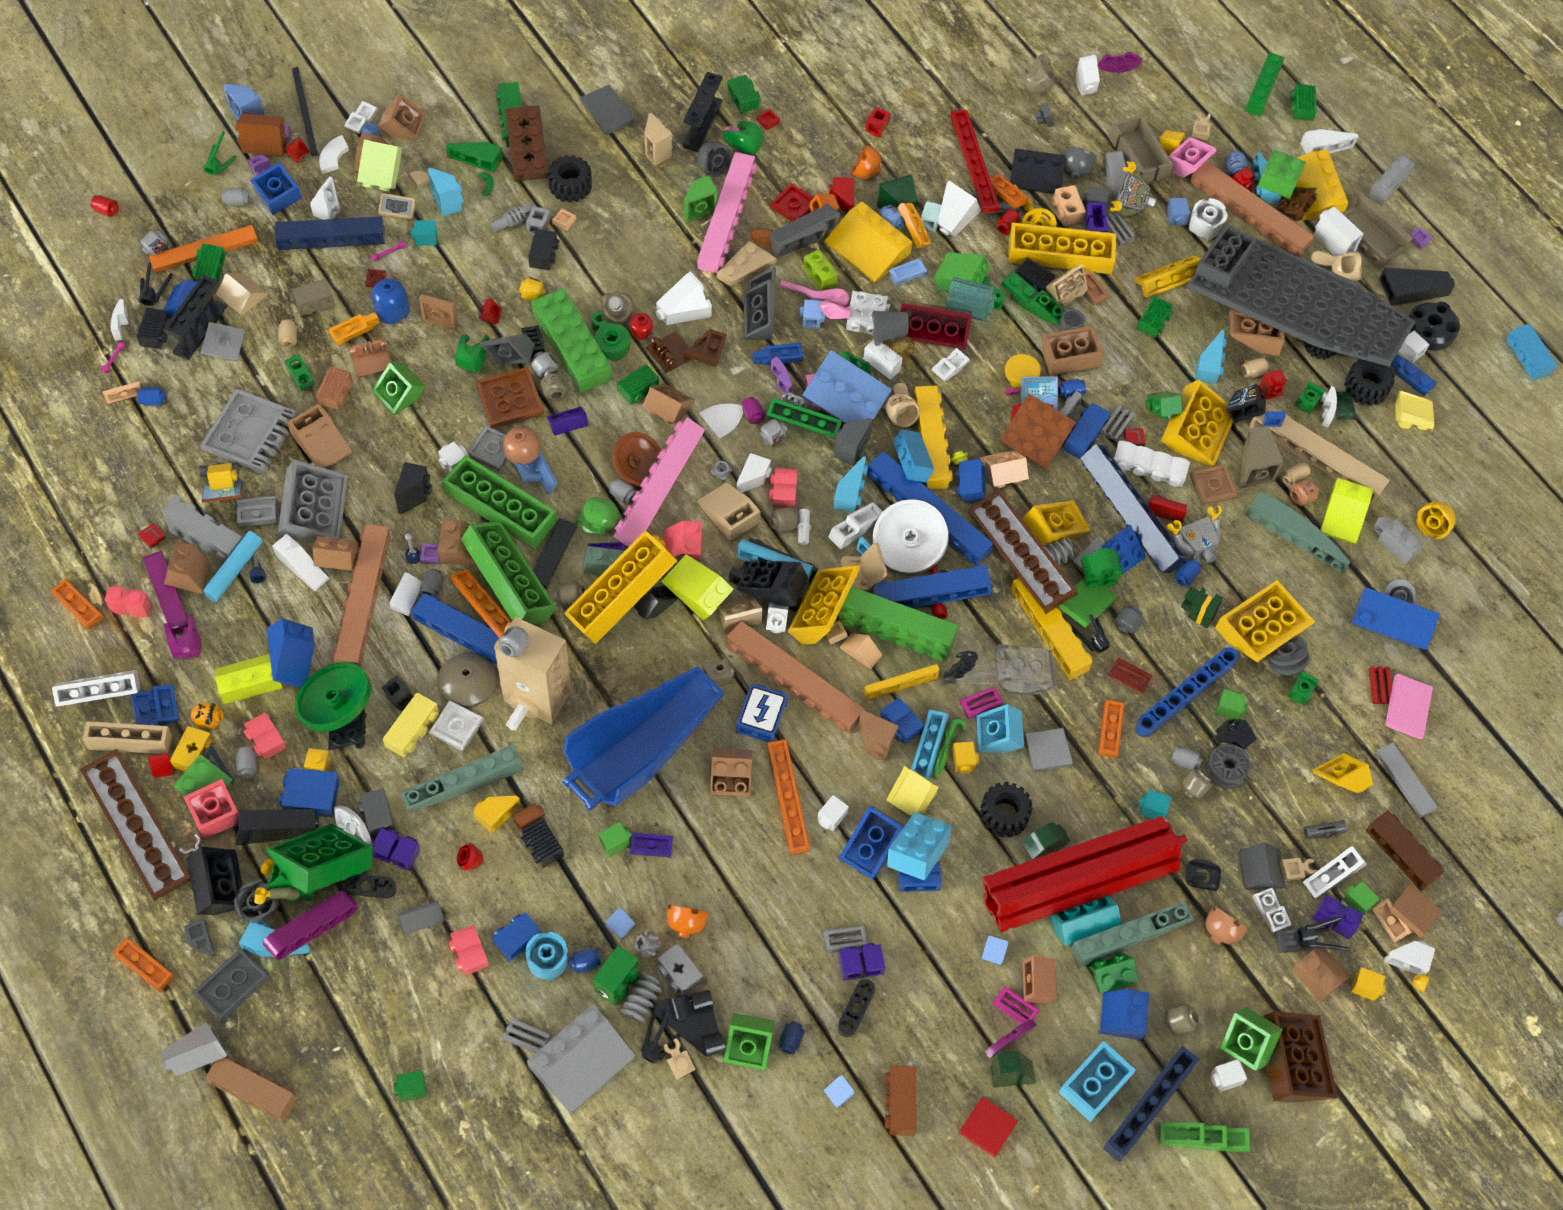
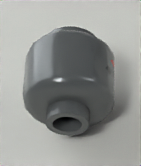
[1115,606,1143,635]

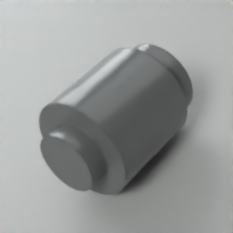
[420,569,444,596]

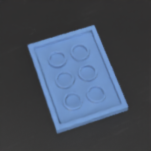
[801,350,892,424]

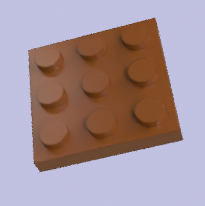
[475,367,544,428]
[999,394,1076,469]

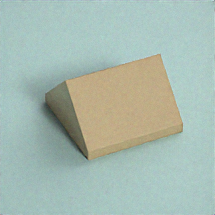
[216,273,268,316]
[717,597,762,633]

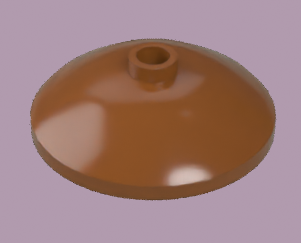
[612,432,661,487]

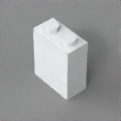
[1313,207,1364,256]

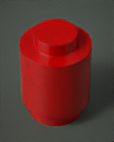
[90,195,119,217]
[997,209,1021,235]

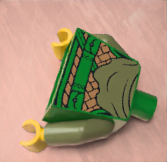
[254,859,316,904]

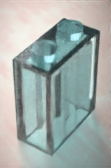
[946,277,996,322]

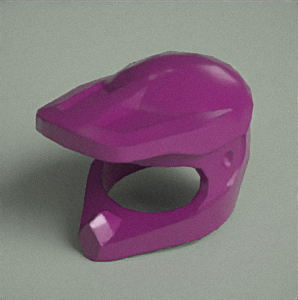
[163,614,202,659]

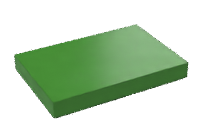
[1058,577,1118,628]

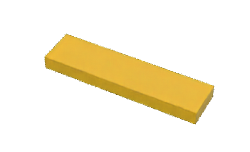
[863,664,940,700]

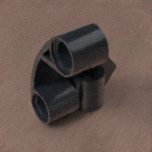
[653,990,726,1057]

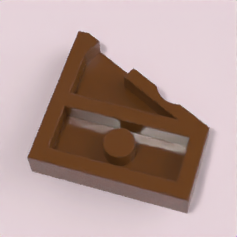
[684,329,727,367]

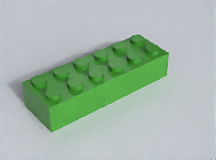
[531,288,612,393]
[442,455,557,549]
[461,521,556,625]
[839,586,959,662]

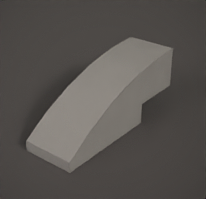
[1103,151,1127,201]

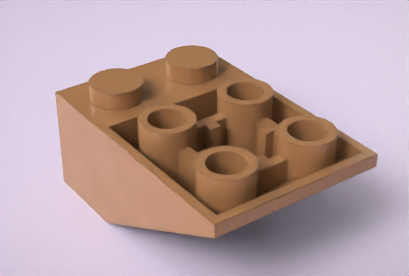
[287,404,352,469]

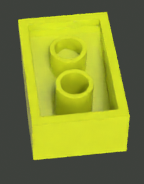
[1320,478,1373,545]
[661,554,733,620]

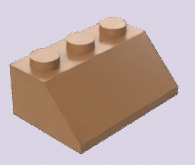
[1042,325,1104,376]

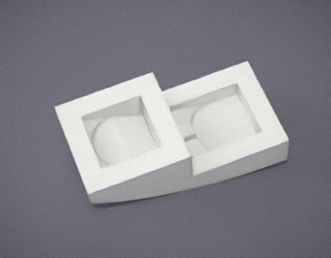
[344,101,379,134]
[111,299,129,341]
[931,348,970,382]

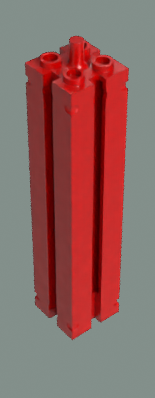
[983,816,1187,933]

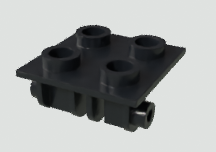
[328,708,367,750]

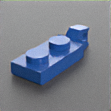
[752,343,804,365]
[1391,354,1437,396]

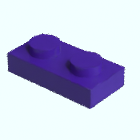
[630,832,673,858]

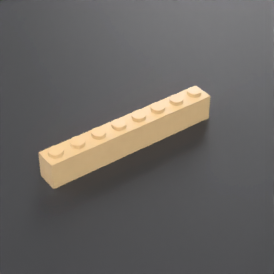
[1250,403,1390,504]

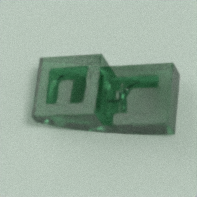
[1335,391,1357,420]

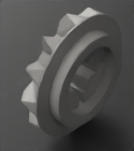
[782,392,810,409]

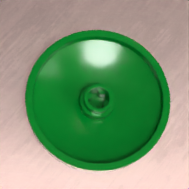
[295,662,371,732]

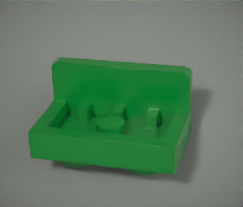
[1089,953,1139,993]

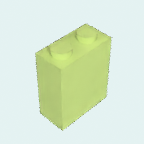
[357,140,402,192]

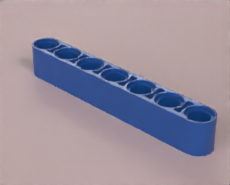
[1135,647,1238,737]

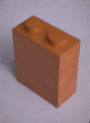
[236,113,287,156]

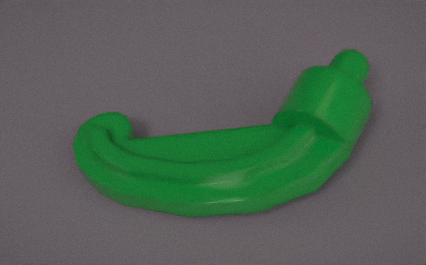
[479,173,494,196]

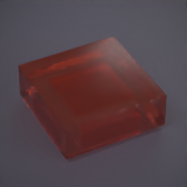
[365,269,387,287]

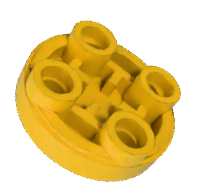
[1005,354,1041,388]

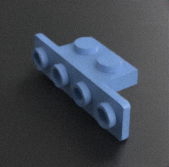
[515,427,557,494]

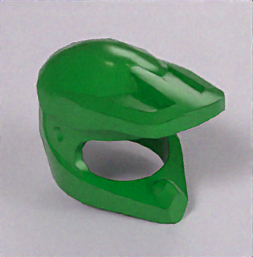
[723,121,764,156]
[455,334,490,374]

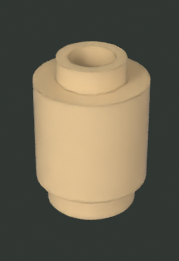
[278,320,297,348]
[1241,358,1270,379]
[1282,462,1311,487]

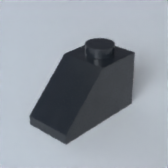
[633,586,678,619]

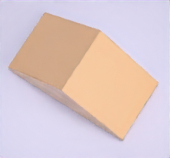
[840,633,882,670]

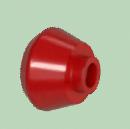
[457,843,483,871]

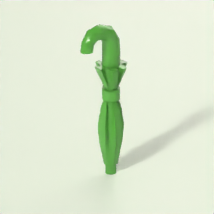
[933,718,967,779]

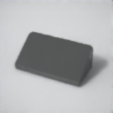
[398,901,444,934]

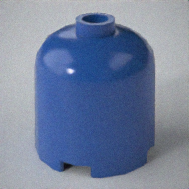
[372,278,410,324]

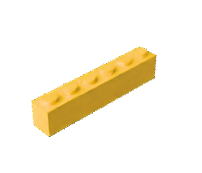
[914,386,953,489]
[1011,578,1093,680]

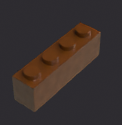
[1365,810,1444,891]

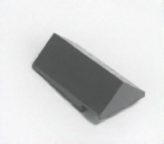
[769,204,840,258]
[744,267,776,340]

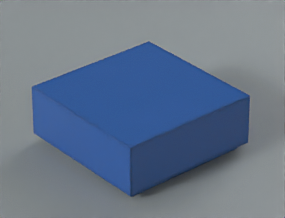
[1262,411,1286,427]

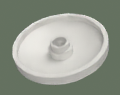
[873,500,949,574]

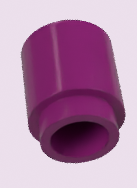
[742,397,766,424]

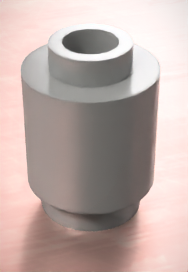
[222,187,249,206]
[609,478,637,504]
[1171,746,1202,771]
[236,747,257,779]

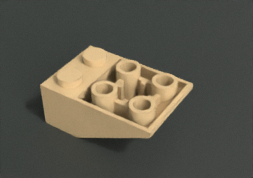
[1045,264,1088,307]
[697,483,761,542]

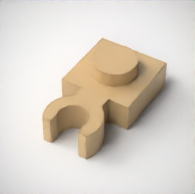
[1191,112,1211,140]
[1279,858,1317,881]
[663,1038,696,1080]

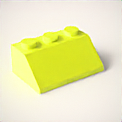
[215,654,282,704]

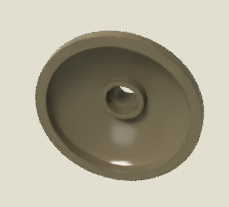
[438,653,497,707]

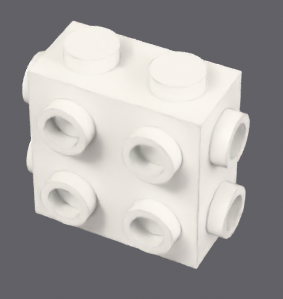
[846,291,890,335]

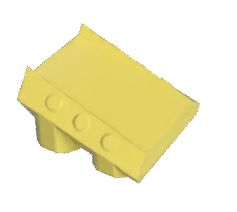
[1395,390,1434,430]
[886,766,939,816]

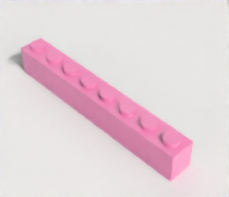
[698,152,757,273]
[613,417,705,547]

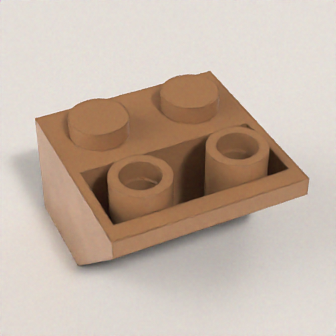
[710,749,752,796]

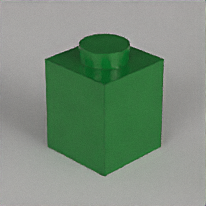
[393,1070,427,1102]

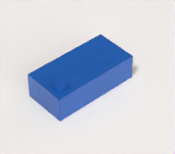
[1350,588,1440,650]

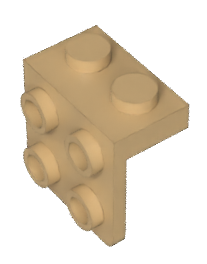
[840,543,887,592]

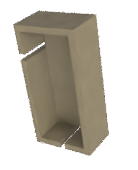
[1108,114,1173,184]

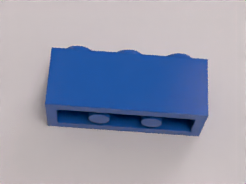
[1063,403,1111,460]

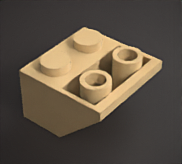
[645,113,672,166]

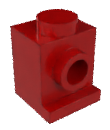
[865,107,891,138]
[1233,167,1255,192]
[1260,369,1287,400]

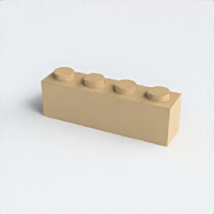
[83,721,173,754]

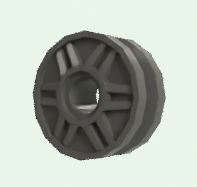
[1267,636,1310,675]
[1206,744,1251,789]

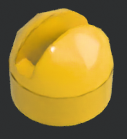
[1412,974,1430,992]

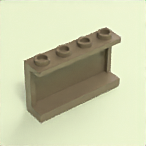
[1343,195,1413,269]

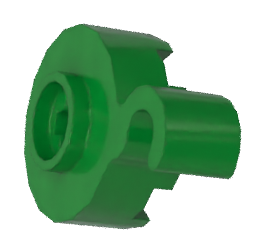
[591,311,630,361]

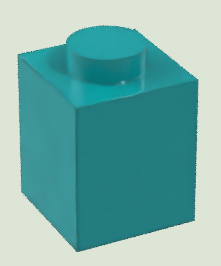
[411,220,437,246]
[1138,789,1172,819]

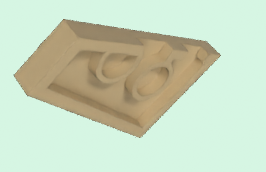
[716,241,777,287]

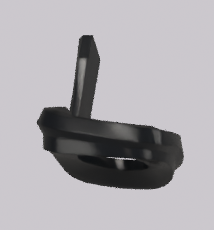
[1186,859,1221,891]

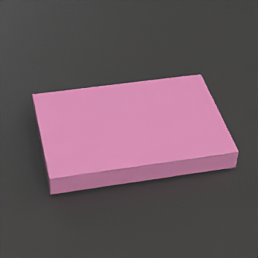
[1385,674,1433,740]

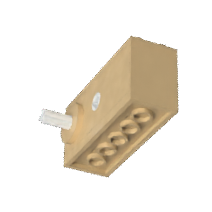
[494,617,571,730]

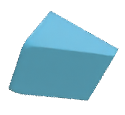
[856,537,871,555]

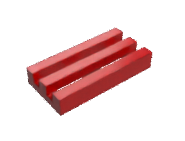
[1369,666,1392,704]

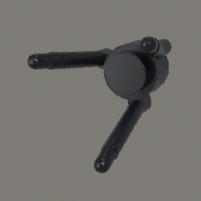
[139,263,173,306]
[1069,614,1111,653]
[1297,916,1350,951]
[641,1012,680,1064]

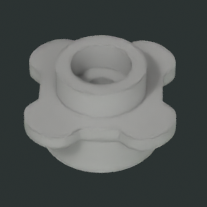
[710,461,732,481]

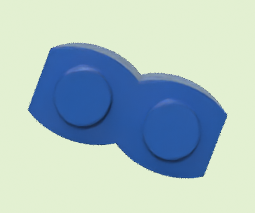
[880,697,924,744]

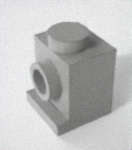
[526,206,551,234]

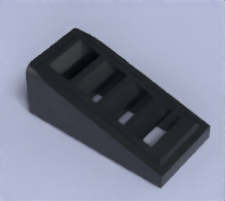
[521,325,545,359]

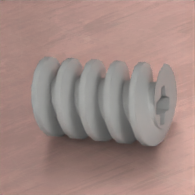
[1043,537,1074,565]
[620,973,662,1022]

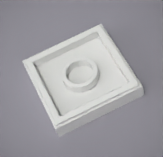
[429,700,484,752]

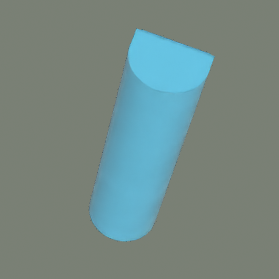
[203,531,263,602]
[736,539,813,584]
[911,709,949,780]

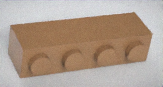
[205,1055,297,1122]

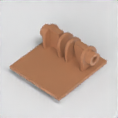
[349,338,391,378]

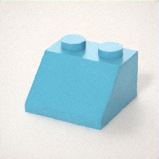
[428,168,464,216]
[976,704,1024,753]

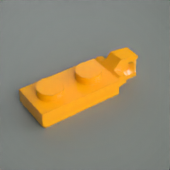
[328,312,380,346]

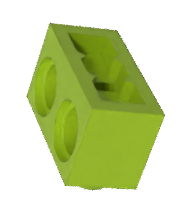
[803,249,838,291]

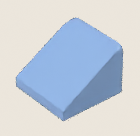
[606,907,636,940]
[981,936,1008,965]
[824,1075,855,1108]

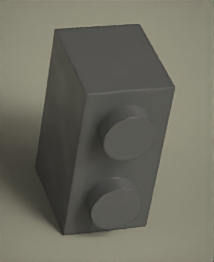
[358,788,395,838]

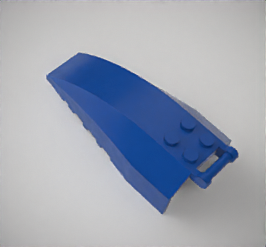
[562,666,724,811]

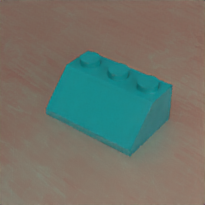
[1048,896,1121,946]

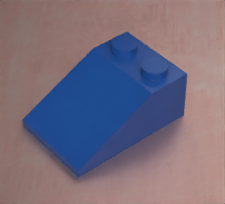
[267,618,315,688]
[839,806,905,880]

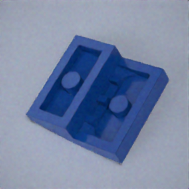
[131,684,179,726]

